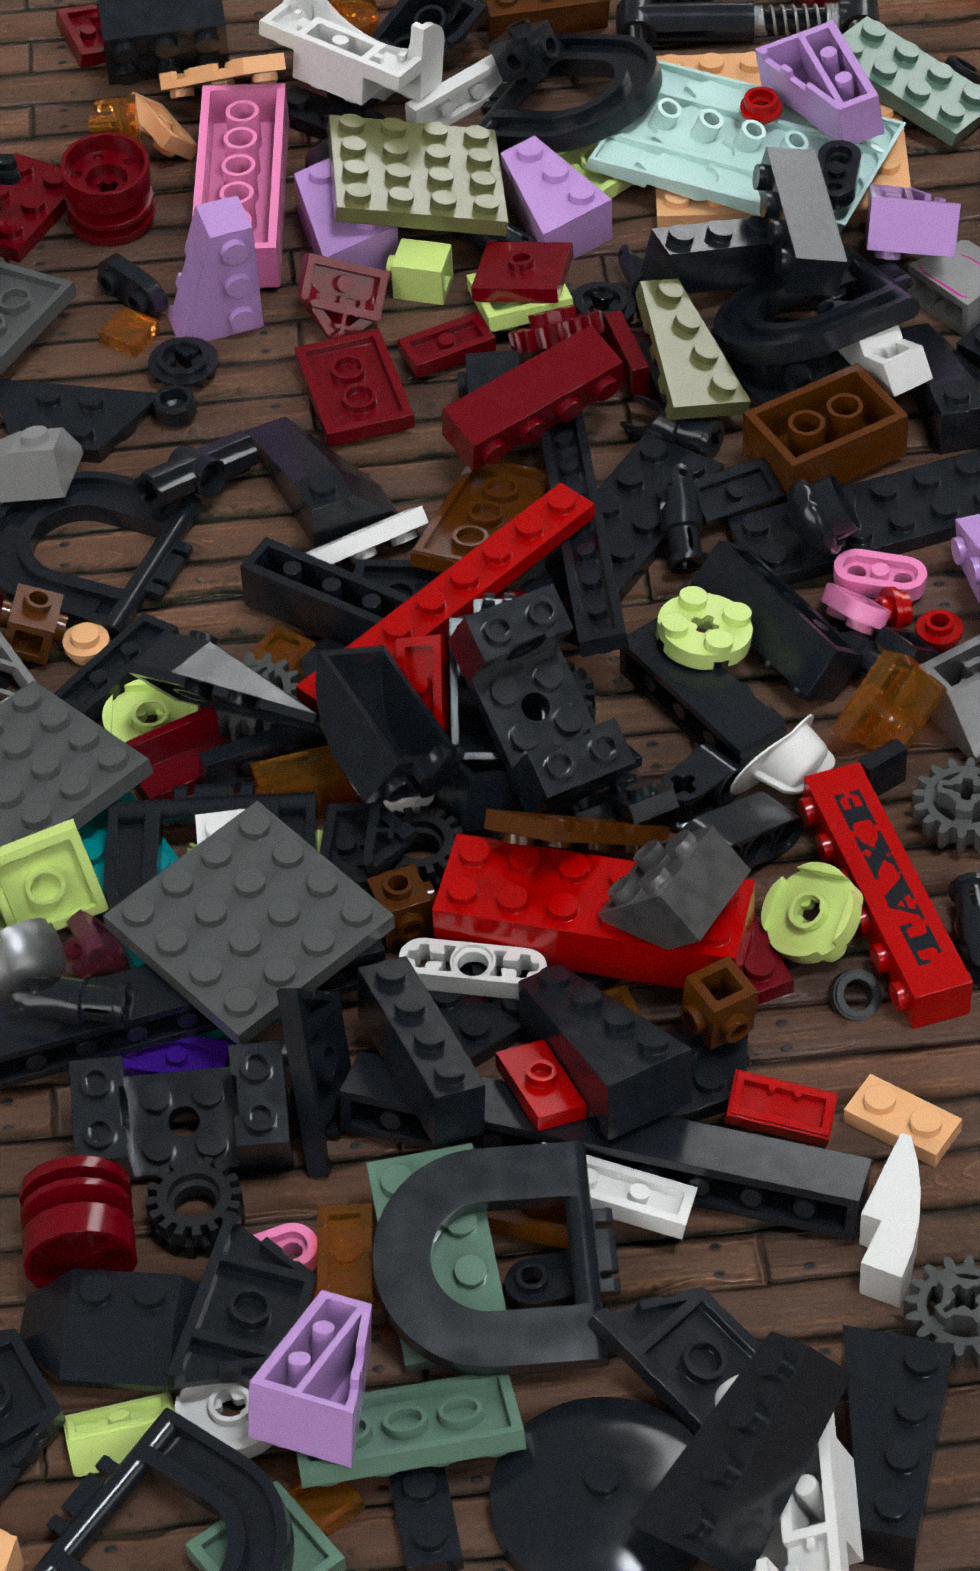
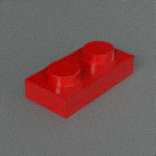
[396,634,450,734]

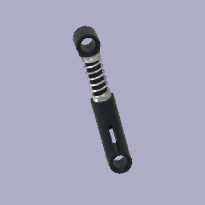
[615,0,880,47]

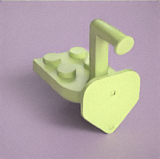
[0,818,110,941]

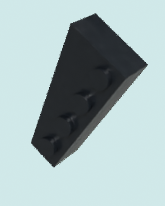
[841,1325,954,1571]

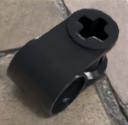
[659,744,744,833]

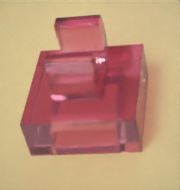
[63,909,129,978]

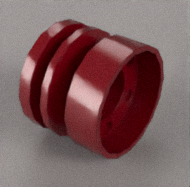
[60,132,156,247]
[19,1155,138,1289]

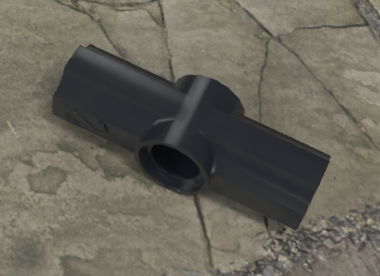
[133,431,258,513]

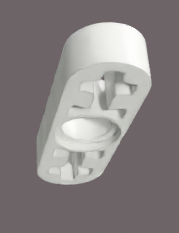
[399,938,547,1000]

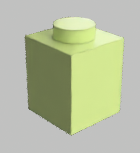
[386,238,454,305]

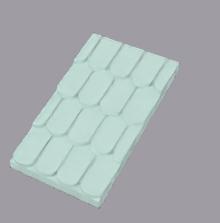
[584,60,906,234]

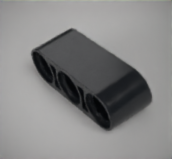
[681,791,804,868]

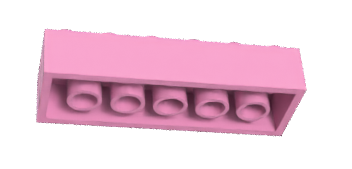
[192,83,289,288]

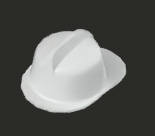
[730,714,836,795]

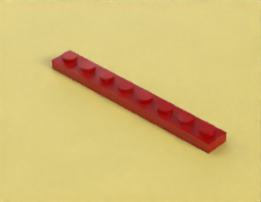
[296,482,595,714]

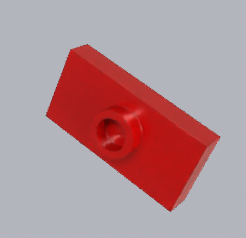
[495,1039,587,1132]
[724,1069,838,1148]

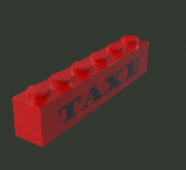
[797,762,973,1030]

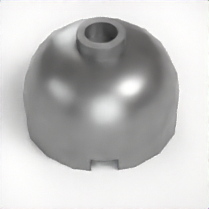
[0,918,66,1005]

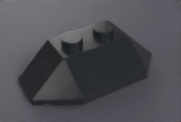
[19,1269,199,1392]

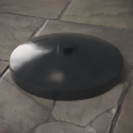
[490,1397,698,1571]

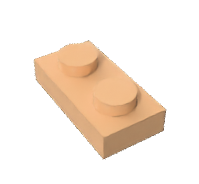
[124,92,198,161]
[843,1074,962,1168]

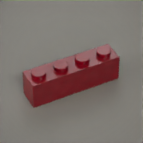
[442,325,623,472]

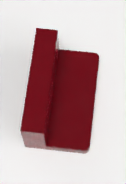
[604,310,659,403]
[126,706,225,800]

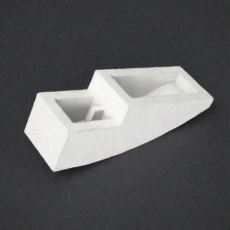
[838,325,933,397]
[859,1133,921,1308]

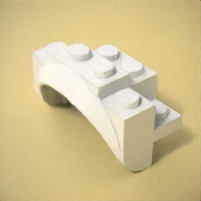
[259,0,445,106]
[715,1374,864,1571]

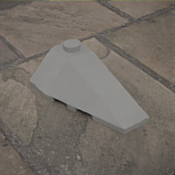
[0,426,83,503]

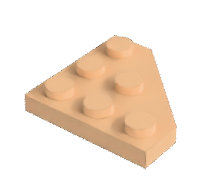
[159,52,286,99]

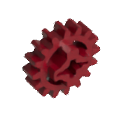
[508,304,605,355]

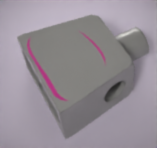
[907,240,980,337]

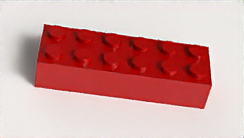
[432,833,756,989]

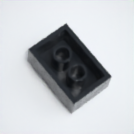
[97,0,229,85]

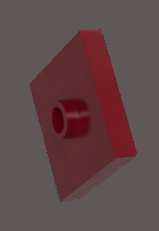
[471,242,574,303]

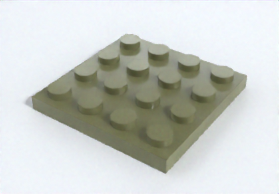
[327,114,508,237]

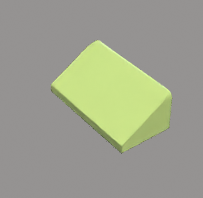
[63,1392,175,1477]

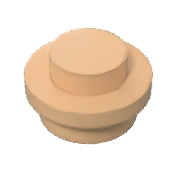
[62,622,110,666]

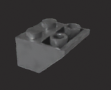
[917,635,980,764]
[597,825,751,950]

